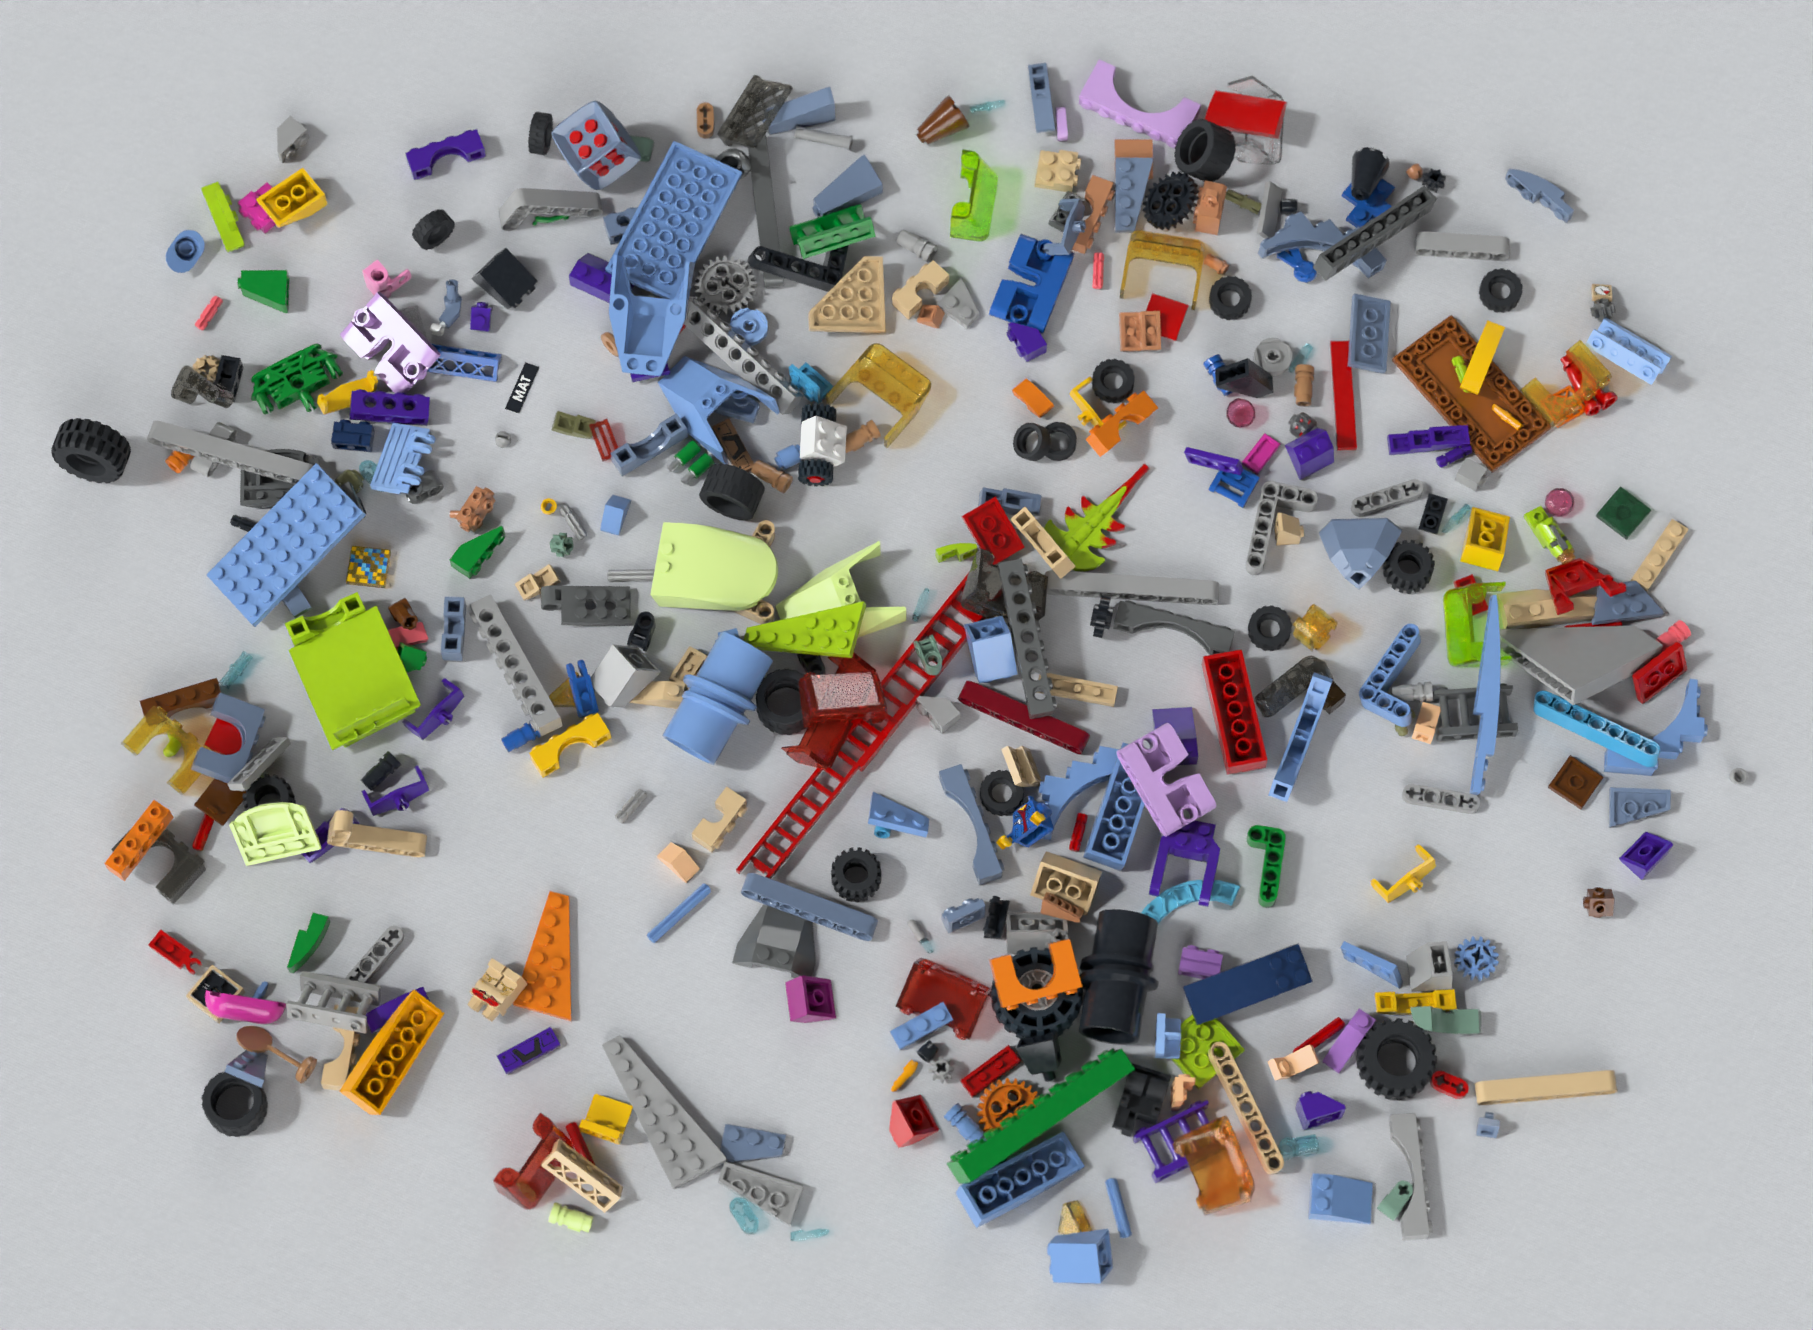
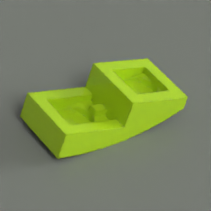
[935,543,978,563]

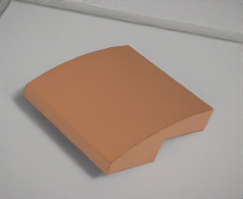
[1114,139,1153,179]
[1119,311,1161,352]

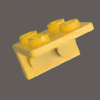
[579,1094,633,1145]

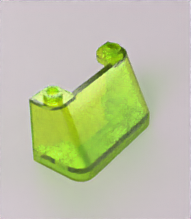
[950,149,998,242]

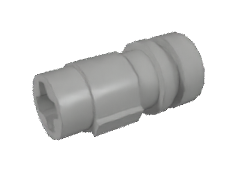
[896,230,938,263]
[1391,682,1433,702]

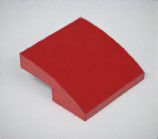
[1146,293,1189,341]
[203,718,242,755]

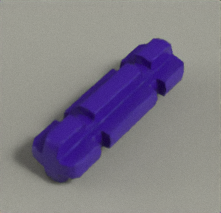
[1436,444,1472,468]

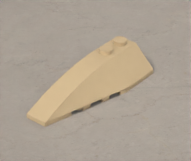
[1497,589,1597,629]

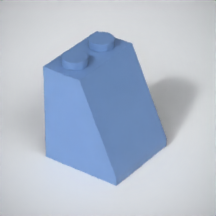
[964,616,1017,683]
[1047,1229,1113,1283]

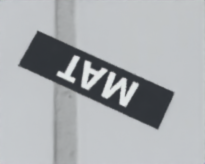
[505,362,539,413]

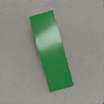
[287,913,331,974]

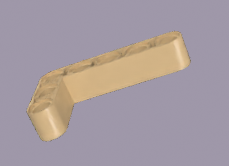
[731,520,775,624]
[327,810,427,857]

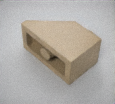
[1274,513,1304,545]

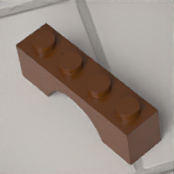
[140,678,222,726]

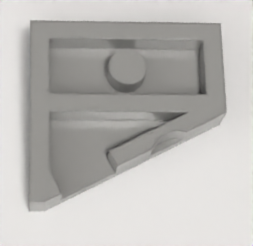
[937,278,979,329]

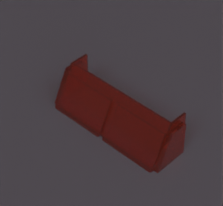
[781,652,877,770]

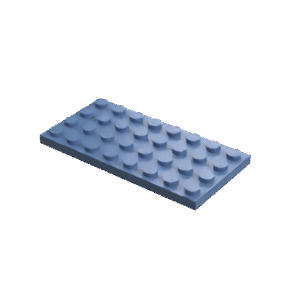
[605,141,742,299]
[206,463,366,627]

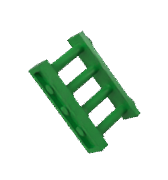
[789,204,876,259]

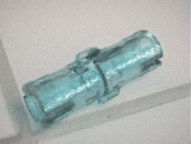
[219,651,253,689]

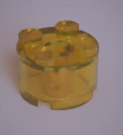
[1293,604,1338,652]

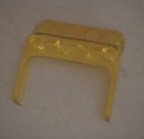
[1120,230,1205,310]
[826,343,931,448]

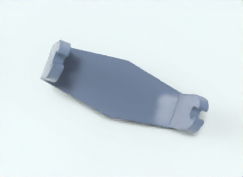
[1043,199,1086,255]

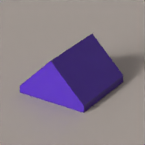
[1619,832,1673,880]

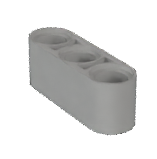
[190,422,237,477]

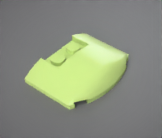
[229,802,321,866]

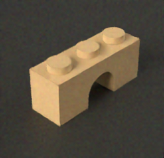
[892,260,949,320]
[692,786,747,852]

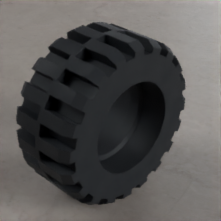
[51,418,131,483]
[1356,1018,1437,1100]

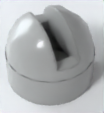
[495,431,511,448]
[1729,768,1747,784]

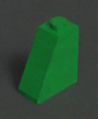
[237,270,290,313]

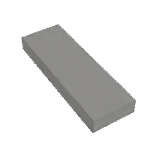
[1257,181,1282,239]

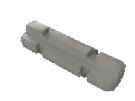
[560,505,587,540]
[615,789,647,823]

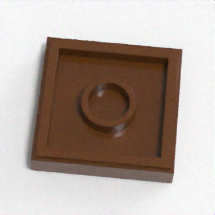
[1548,755,1604,810]

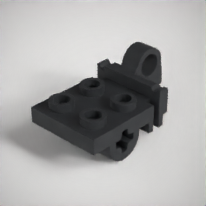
[1112,1063,1171,1137]

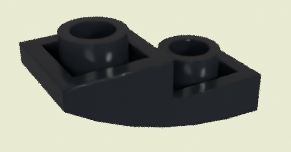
[1418,493,1448,535]

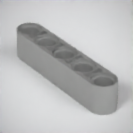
[1416,231,1509,261]

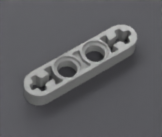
[1351,479,1424,517]
[1402,784,1480,814]
[346,926,404,983]

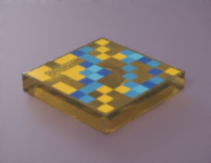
[346,546,391,588]

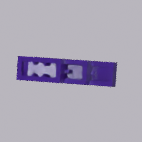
[1387,425,1470,455]

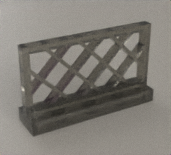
[717,75,793,148]

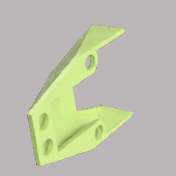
[775,541,906,637]

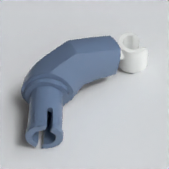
[430,279,462,336]

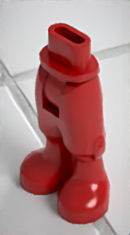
[1560,352,1618,416]

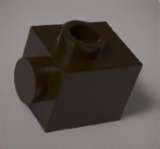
[1323,681,1346,715]

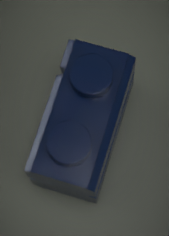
[331,419,375,452]

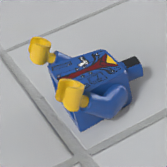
[996,796,1054,850]

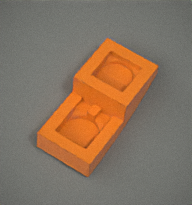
[1012,379,1054,418]

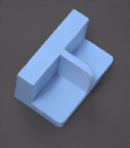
[1155,1013,1181,1059]

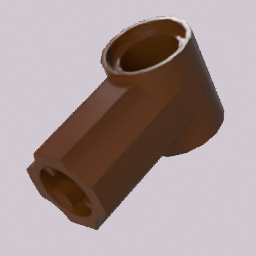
[388,598,419,630]

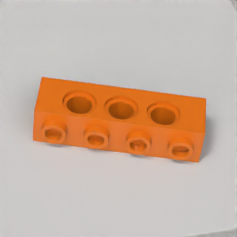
[104,800,174,881]

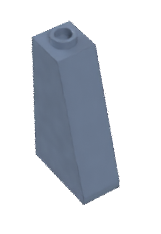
[762,87,835,135]
[812,154,883,217]

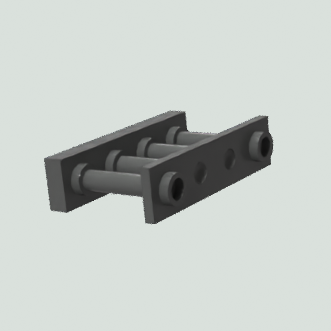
[1433,683,1518,742]

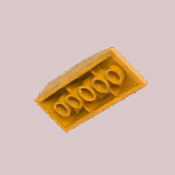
[339,990,445,1115]

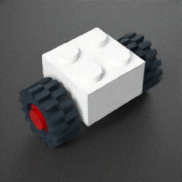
[798,403,847,487]

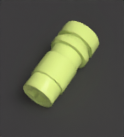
[548,1202,594,1233]

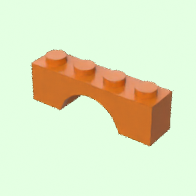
[1085,390,1158,457]

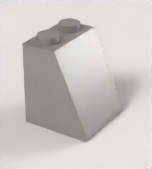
[590,645,660,708]

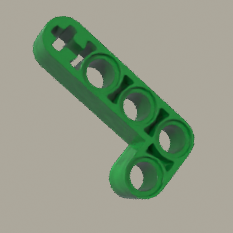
[1246,825,1286,908]

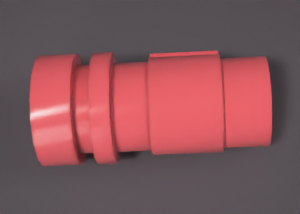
[1655,620,1691,652]

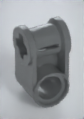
[406,470,444,504]

